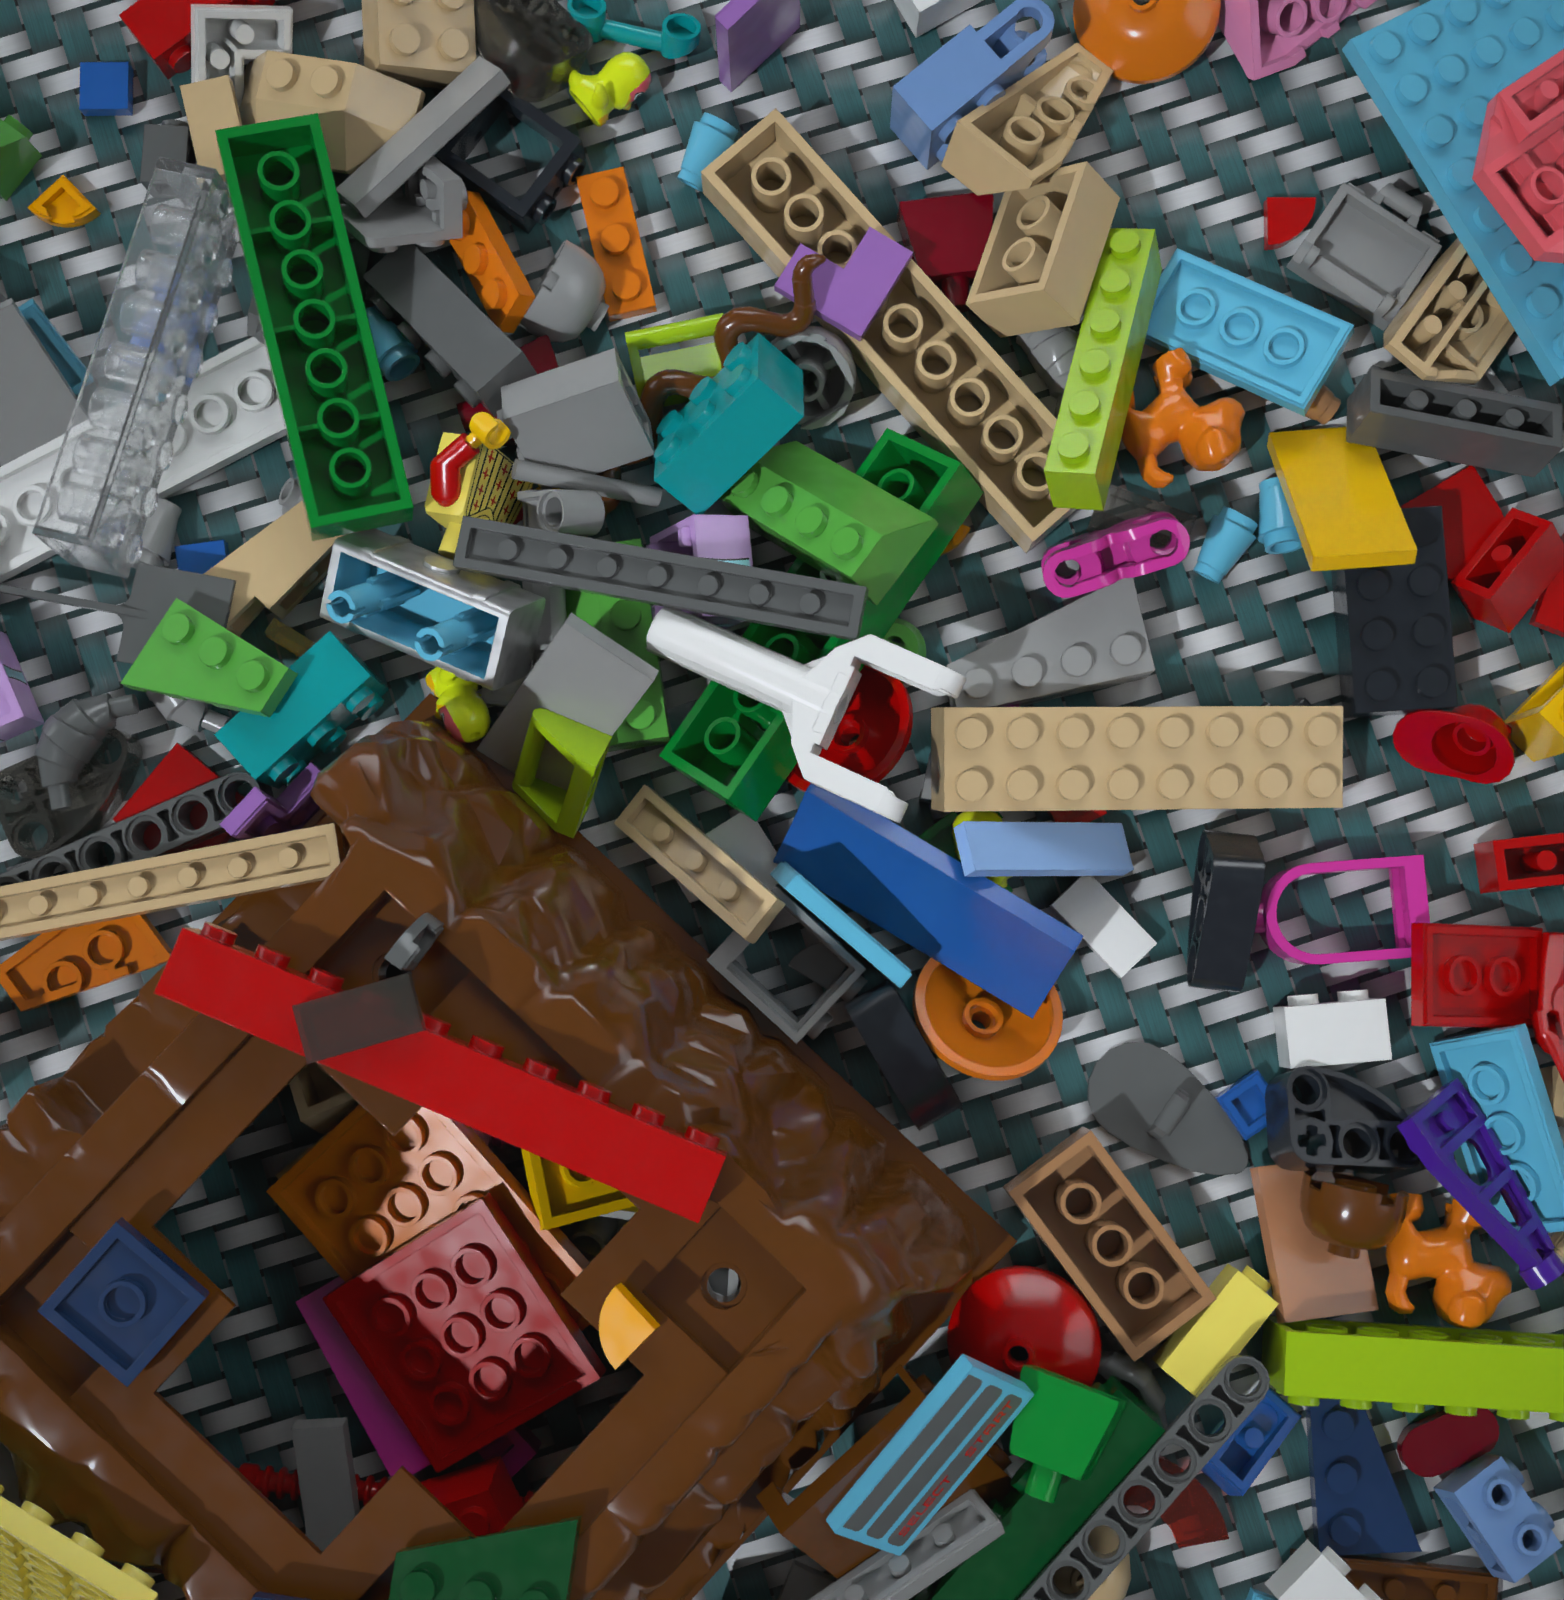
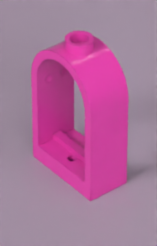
[1254,855,1430,965]

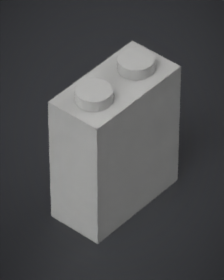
[496,348,655,490]

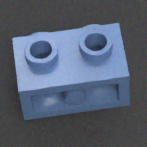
[1433,1453,1562,1583]

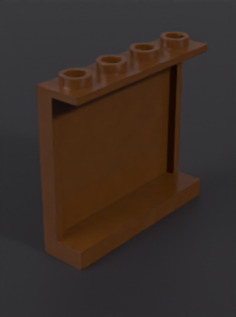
[756,1364,1013,1579]

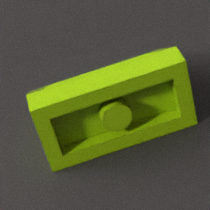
[624,313,723,407]
[512,708,612,838]

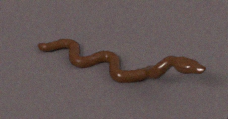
[585,253,826,537]

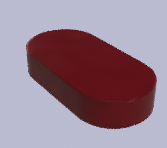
[1397,1408,1499,1477]

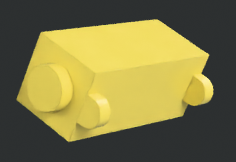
[1152,1264,1279,1396]

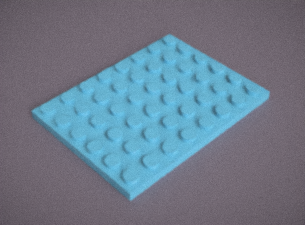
[1342,0,1564,386]

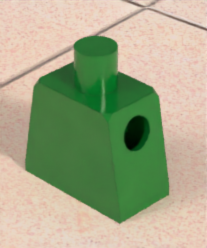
[1009,1365,1128,1503]

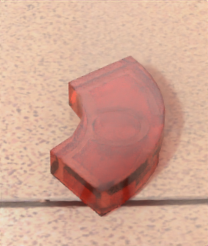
[1123,1455,1229,1548]

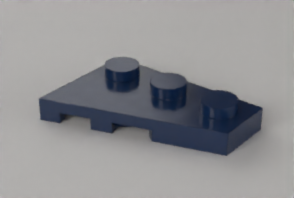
[1305,1398,1422,1555]

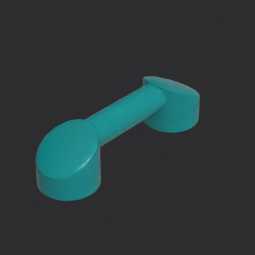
[567,0,701,59]

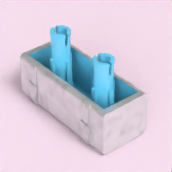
[320,528,546,691]

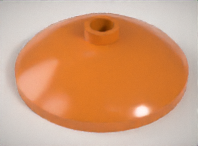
[1073,0,1221,84]
[913,958,1063,1081]

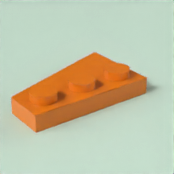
[0,914,172,1011]

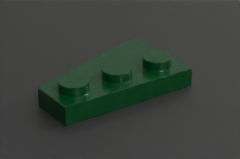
[389,1515,582,1600]

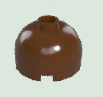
[1300,1170,1409,1259]

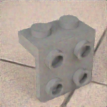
[340,156,468,253]

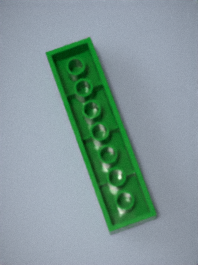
[215,113,414,541]
[659,428,984,822]

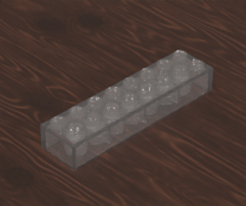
[32,157,240,579]

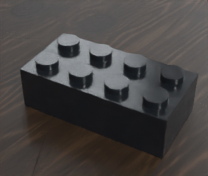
[1331,505,1458,719]

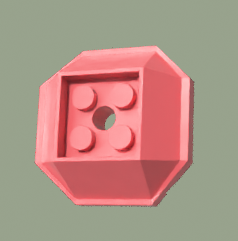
[1472,49,1564,264]

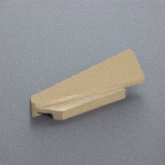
[204,473,406,637]

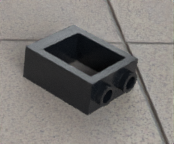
[434,87,586,234]

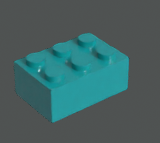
[654,333,804,514]
[214,631,389,789]

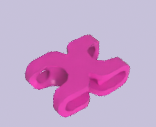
[1041,511,1190,598]

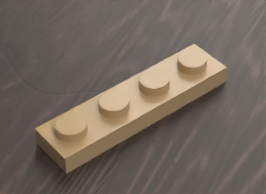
[614,784,786,944]

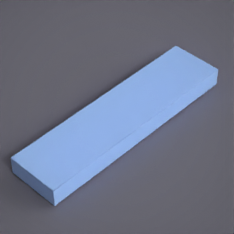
[953,821,1134,877]

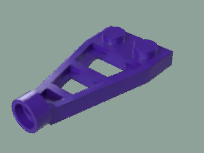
[1397,1078,1564,1290]

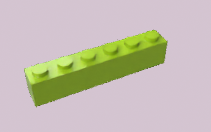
[1044,228,1162,511]

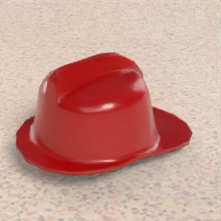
[1392,703,1515,784]

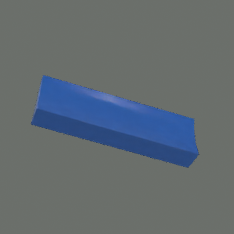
[773,783,1084,1019]

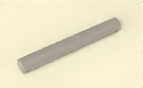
[511,459,662,507]

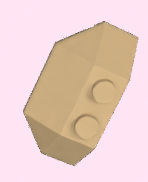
[239,50,425,175]
[1383,238,1515,385]

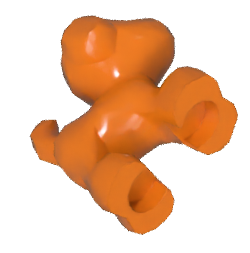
[1122,348,1245,488]
[1385,1193,1512,1330]

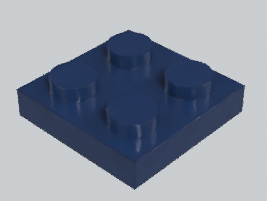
[38,1217,210,1387]

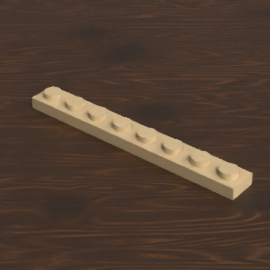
[0,823,345,941]

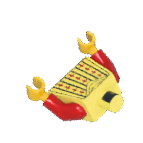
[424,412,560,560]

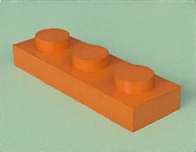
[576,166,657,322]
[449,191,536,333]

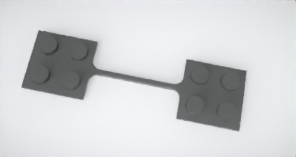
[0,563,236,664]

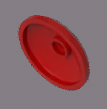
[786,665,913,793]
[947,1266,1102,1386]

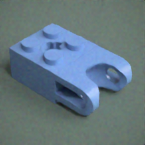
[890,0,1055,170]

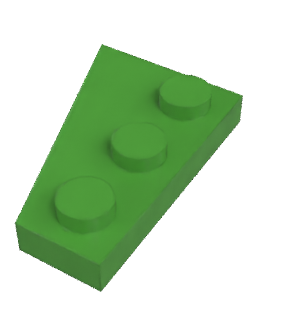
[120,598,298,718]

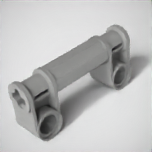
[517,489,605,669]

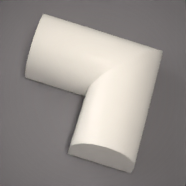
[191,4,293,108]

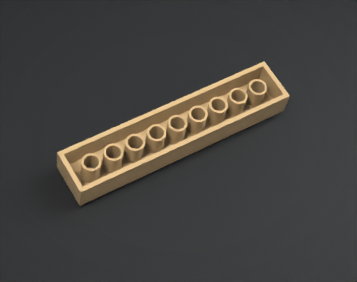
[701,108,1077,553]

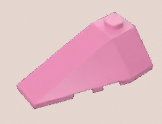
[1218,0,1376,81]

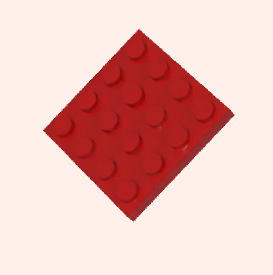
[322,1192,607,1473]

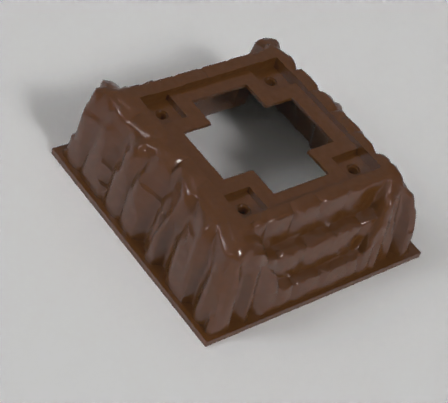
[0,693,1017,1600]

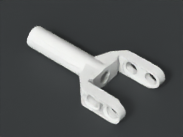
[646,607,967,823]

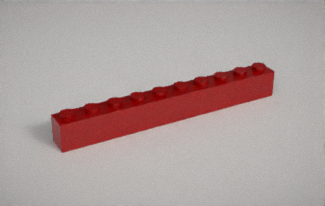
[154,922,728,1223]

